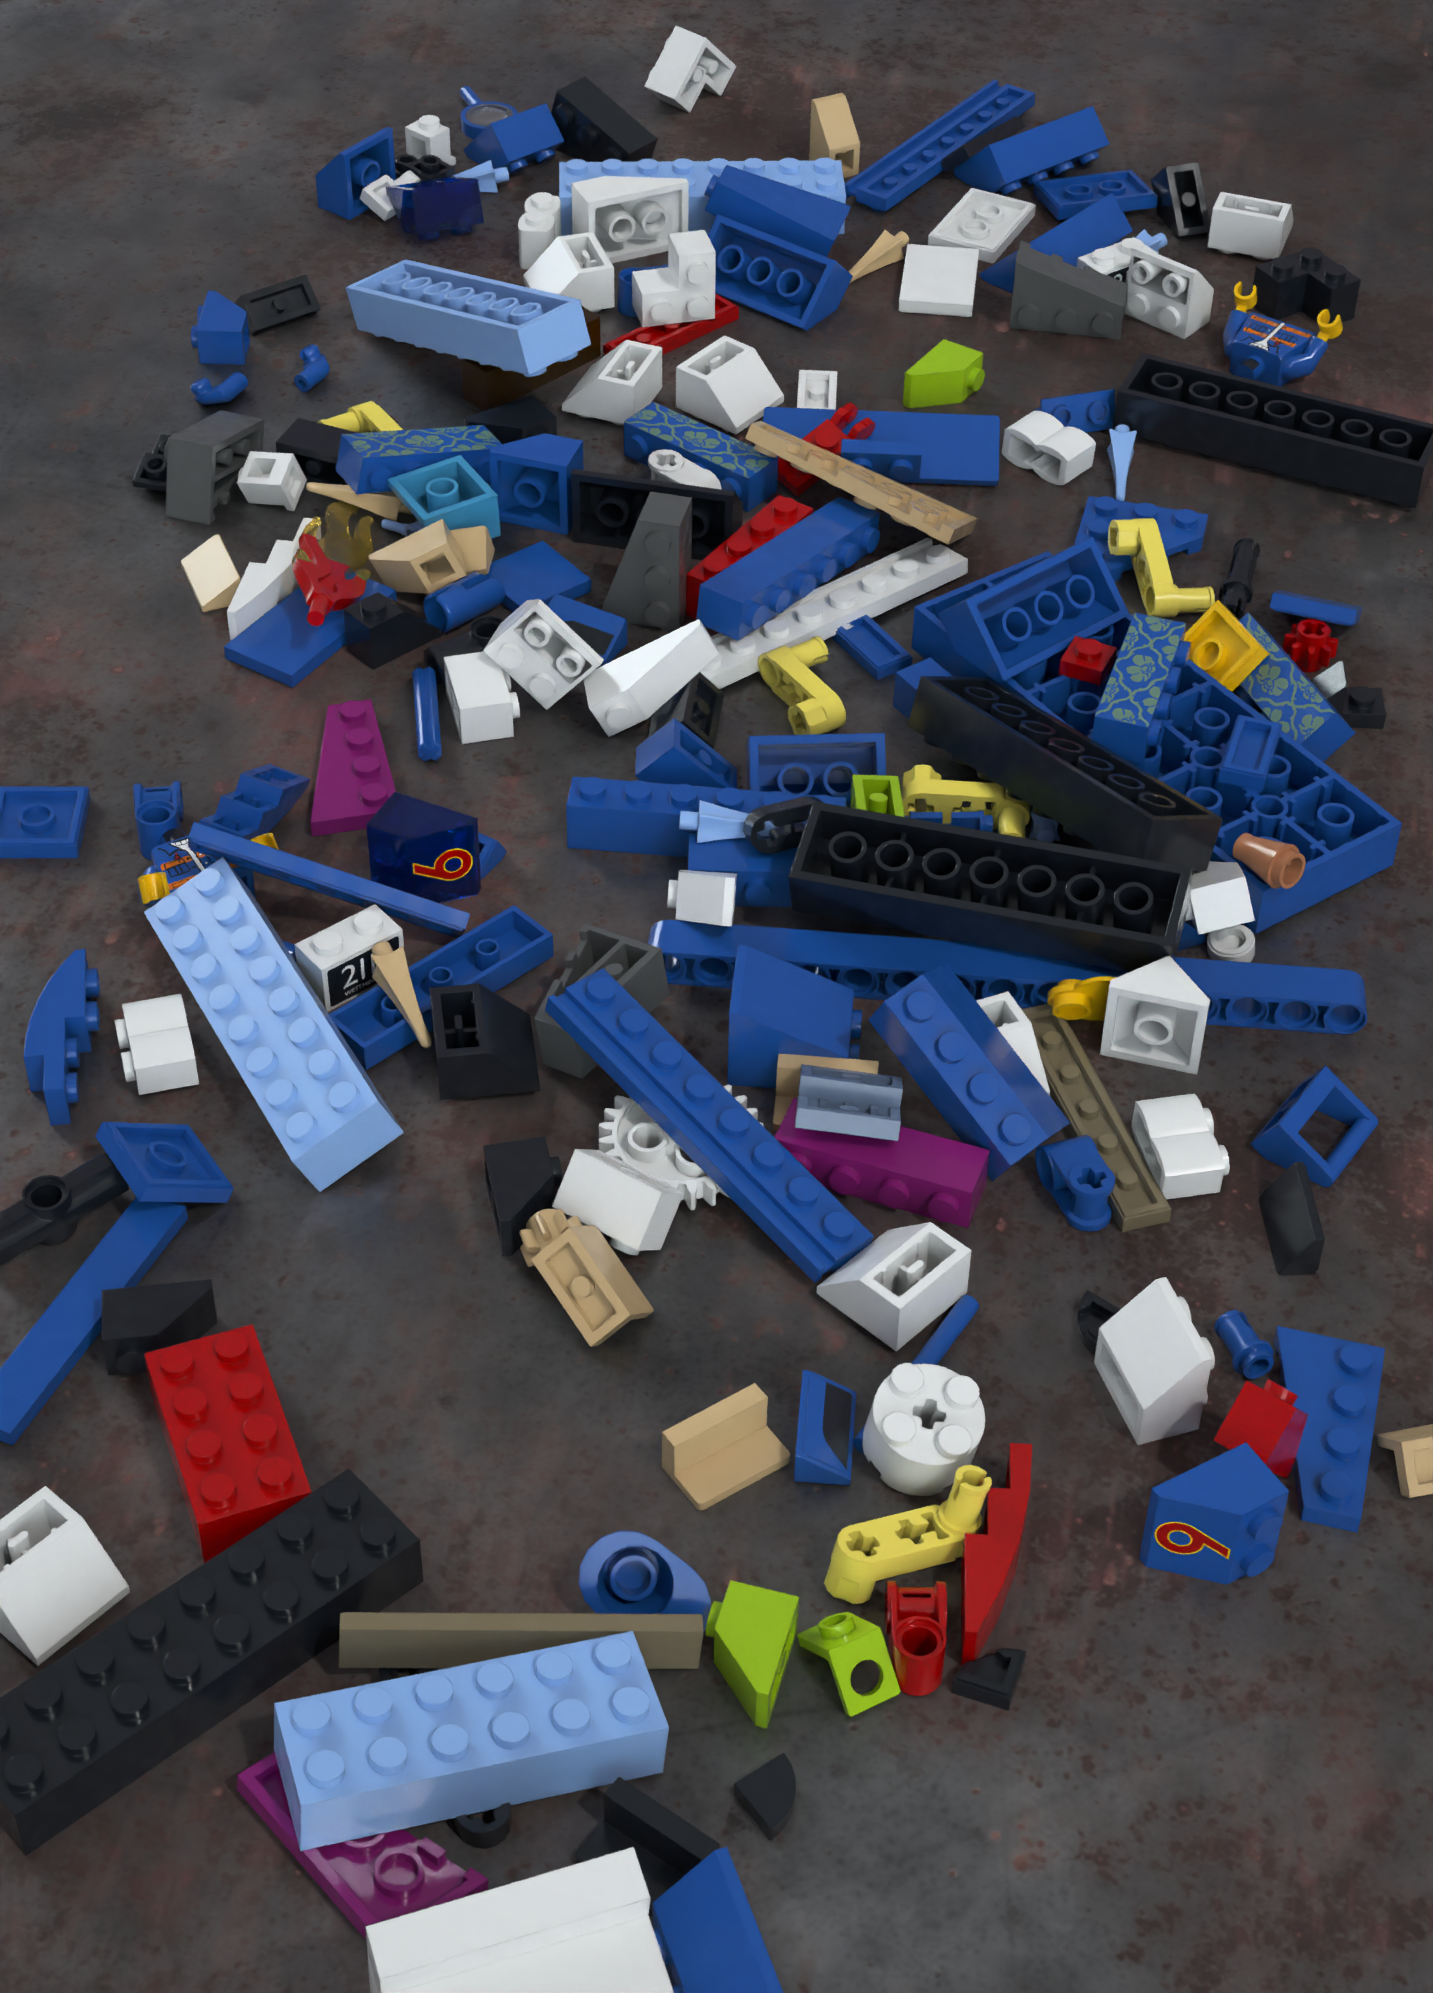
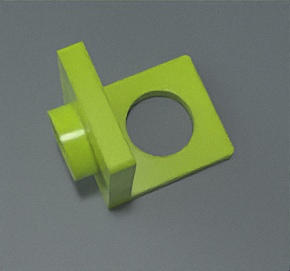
[797,1612,901,1717]

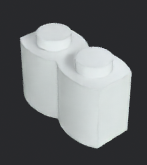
[518,192,561,270]
[1001,411,1096,485]
[115,994,199,1095]
[1131,1094,1230,1200]

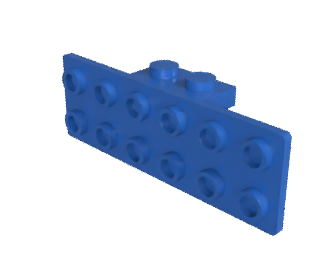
[763,407,1000,486]

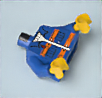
[1223,281,1343,387]
[138,828,279,907]

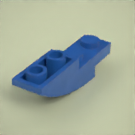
[23,949,100,1126]

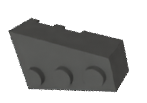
[1010,240,1128,339]
[164,410,264,525]
[601,491,692,631]
[534,923,669,1079]

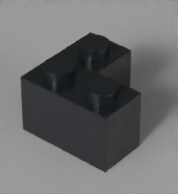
[1252,247,1361,324]

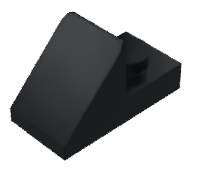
[1310,661,1386,729]

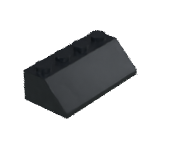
[571,469,743,560]

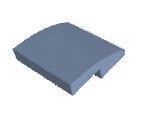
[795,1064,903,1141]

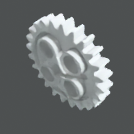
[598,1084,764,1210]

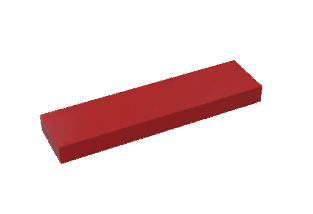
[603,293,739,356]

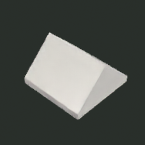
[1100,956,1210,1075]

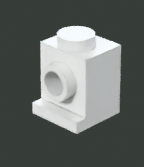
[405,115,456,166]
[237,451,307,511]

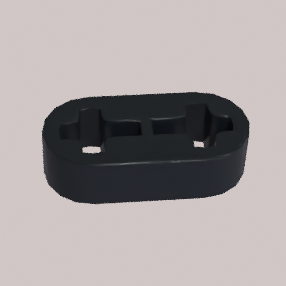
[743,796,824,853]

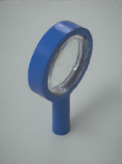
[460,86,518,139]

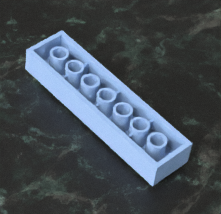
[559,157,846,236]
[345,259,591,377]
[144,857,404,1192]

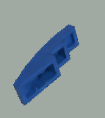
[199,764,310,840]

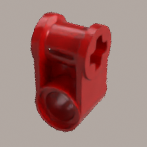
[885,1580,947,1696]

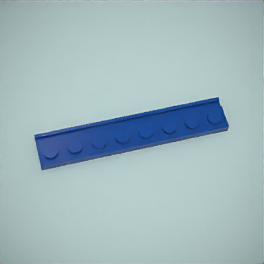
[844,80,1035,212]
[545,968,874,1283]

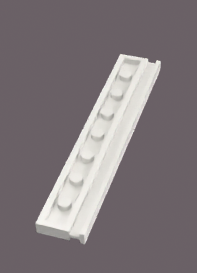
[700,537,968,689]

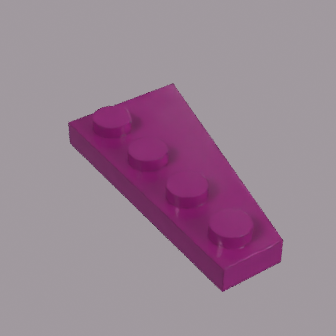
[310,699,402,837]
[237,1752,489,1941]

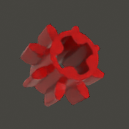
[1283,619,1339,672]

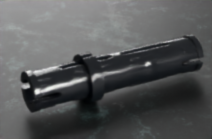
[1219,538,1260,620]

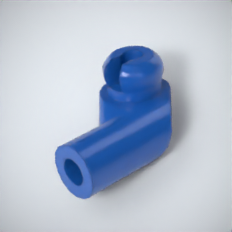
[294,344,330,392]

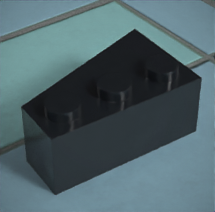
[551,77,658,162]

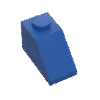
[635,718,737,789]

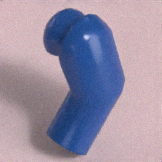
[190,372,248,405]

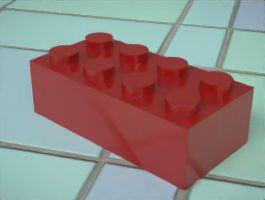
[144,1324,312,1563]

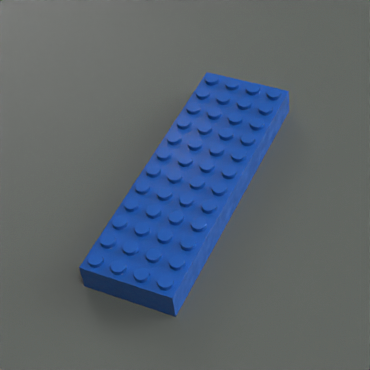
[911,551,1402,934]

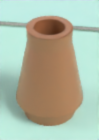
[1233,833,1306,889]

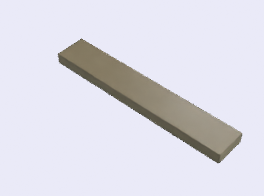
[1022,1004,1172,1232]
[339,1612,704,1669]

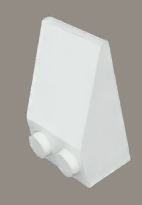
[571,176,689,263]

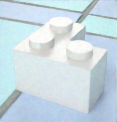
[644,26,736,113]
[632,230,716,327]

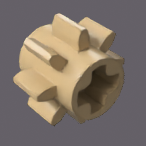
[519,1209,582,1267]

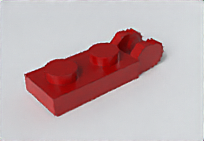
[777,402,876,496]

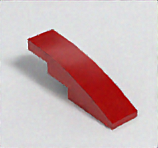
[961,1443,1032,1666]

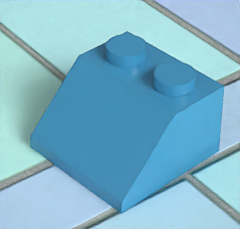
[387,455,501,539]

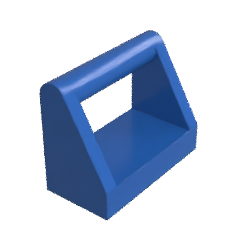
[1250,1066,1379,1188]

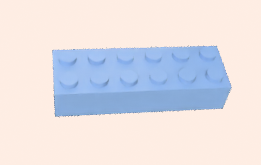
[274,1631,669,1851]

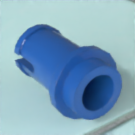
[1214,1310,1274,1379]

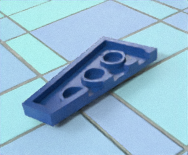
[1274,1326,1385,1533]

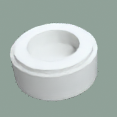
[1207,924,1255,963]

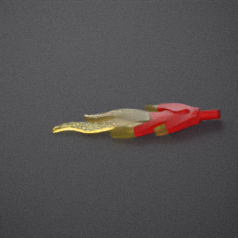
[292,484,375,626]

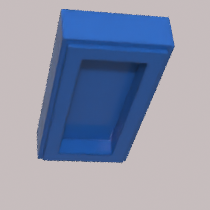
[831,614,913,680]
[1218,715,1282,791]

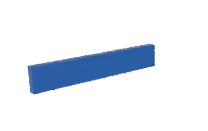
[188,822,470,938]
[0,1197,188,1446]

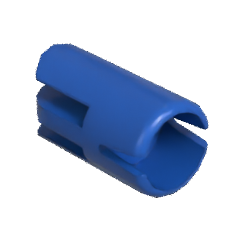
[423,571,505,633]

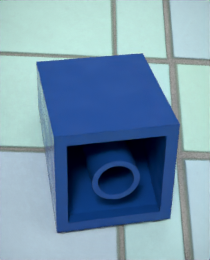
[727,945,863,1089]

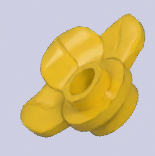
[1047,976,1117,1021]

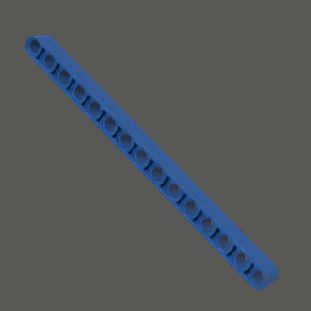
[647,920,1368,1035]

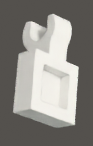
[360,170,421,221]

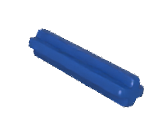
[412,666,442,762]

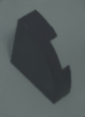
[1077,1290,1121,1356]
[951,1648,1027,1711]
[734,1753,796,1840]

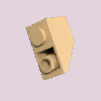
[809,93,860,178]
[369,519,466,594]

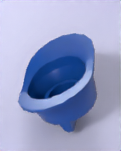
[579,1530,711,1631]

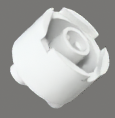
[862,1363,985,1496]

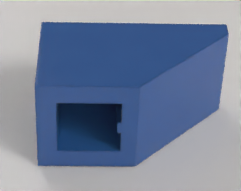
[191,291,251,365]

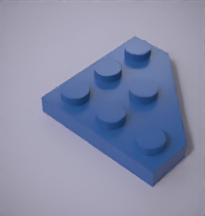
[1074,496,1209,581]

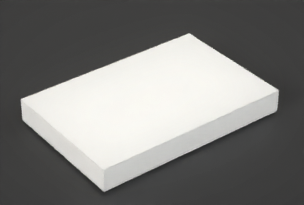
[928,188,1036,264]
[898,244,979,317]

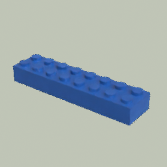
[329,905,554,1070]

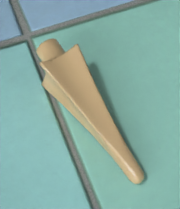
[848,230,909,284]
[306,482,412,521]
[371,941,432,1048]

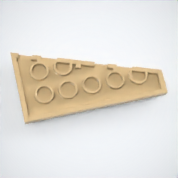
[745,421,978,545]

